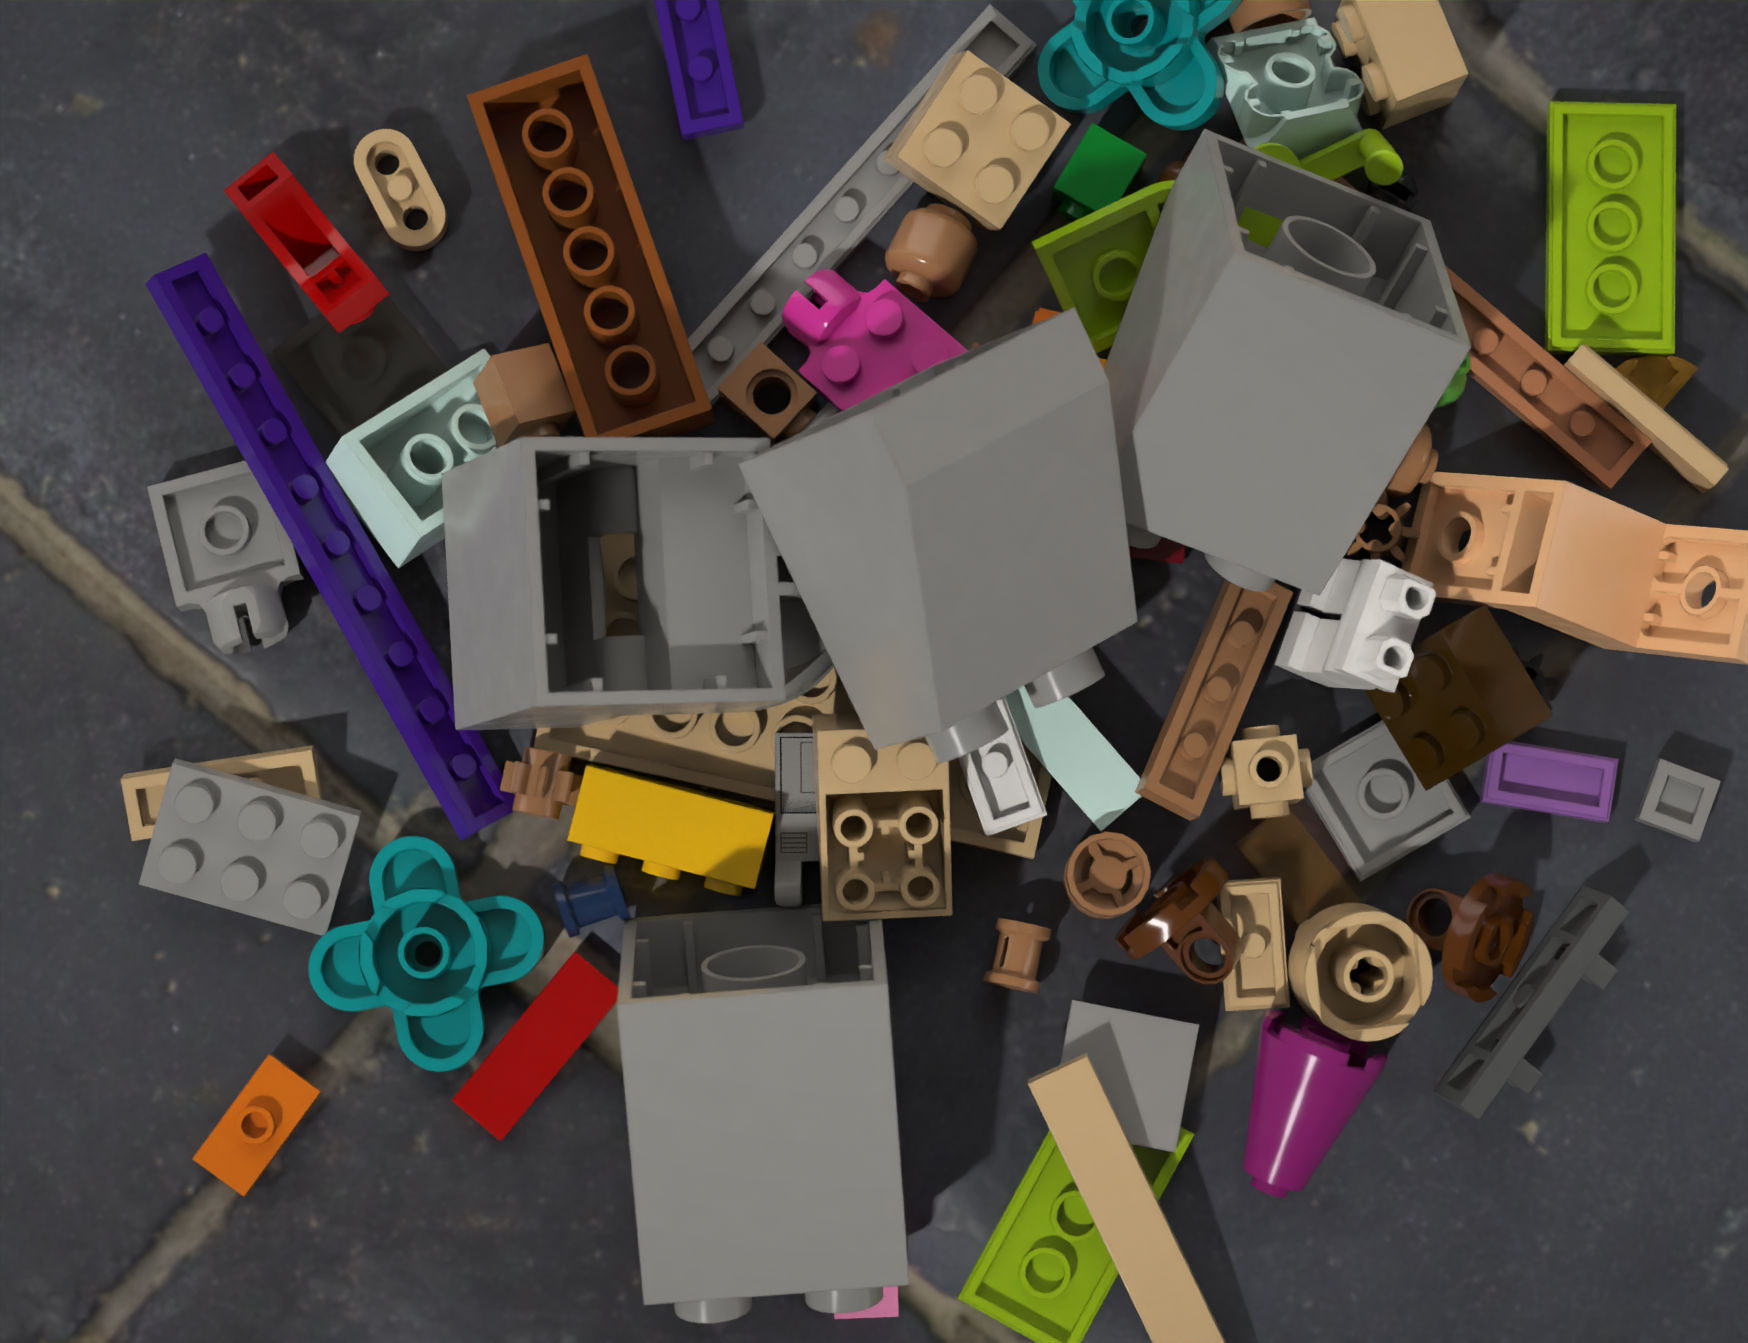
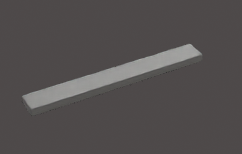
[688,4,1037,409]

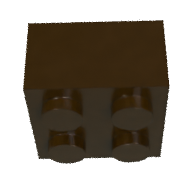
[1364,605,1553,791]

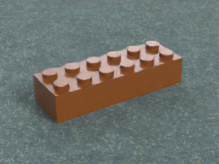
[467,54,716,438]

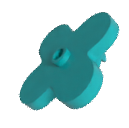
[1038,0,1242,131]
[308,836,546,1072]

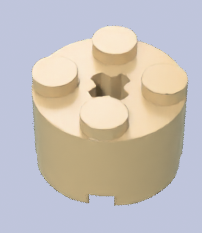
[1288,903,1433,1041]

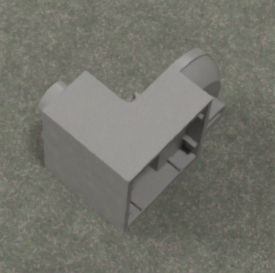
[441,437,834,730]

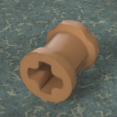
[983,918,1052,993]

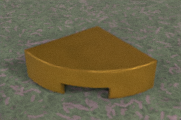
[1615,355,1698,409]

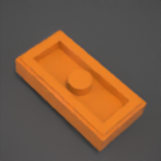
[192,1054,323,1197]

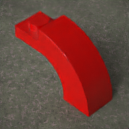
[223,152,389,334]

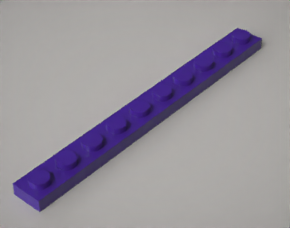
[145,253,515,841]

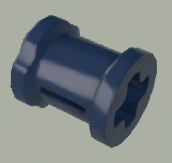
[552,864,631,938]

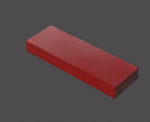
[451,951,618,1141]

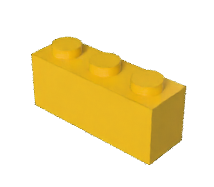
[567,763,775,896]

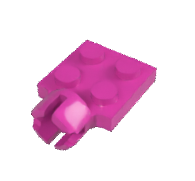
[781,269,968,412]

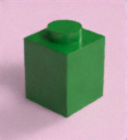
[1051,123,1147,223]

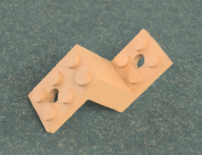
[1401,471,1748,665]

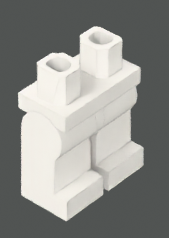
[1275,558,1436,693]

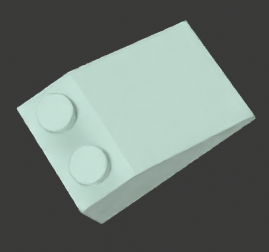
[325,349,499,568]

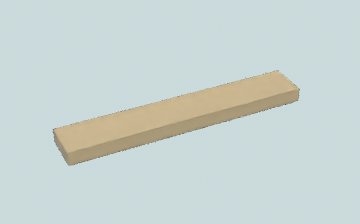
[1028,1052,1226,1343]

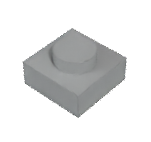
[1635,759,1721,842]

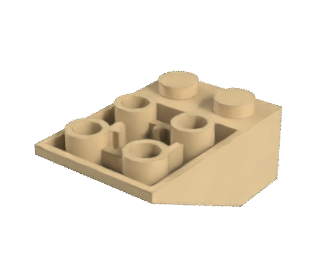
[812,713,953,922]

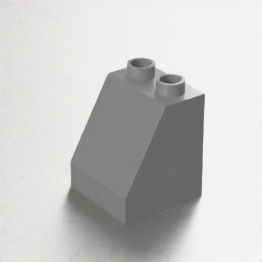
[1104,129,1471,596]
[738,307,1138,763]
[617,904,909,1323]

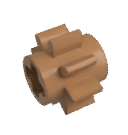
[1346,490,1420,563]
[500,747,583,820]

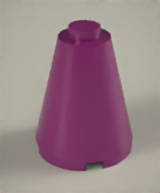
[1242,1010,1388,1198]

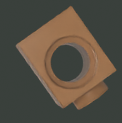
[717,341,818,446]

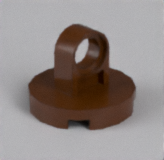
[1114,856,1242,984]
[1406,873,1534,1003]

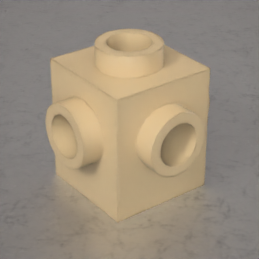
[1219,725,1313,819]

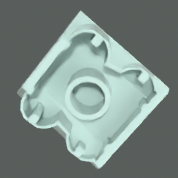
[1206,17,1365,160]

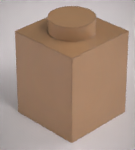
[473,343,576,447]

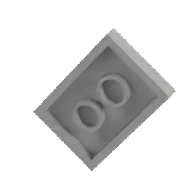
[139,758,362,936]

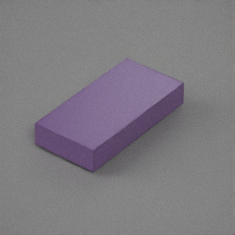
[1480,741,1619,823]

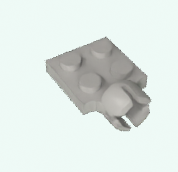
[147,461,304,654]

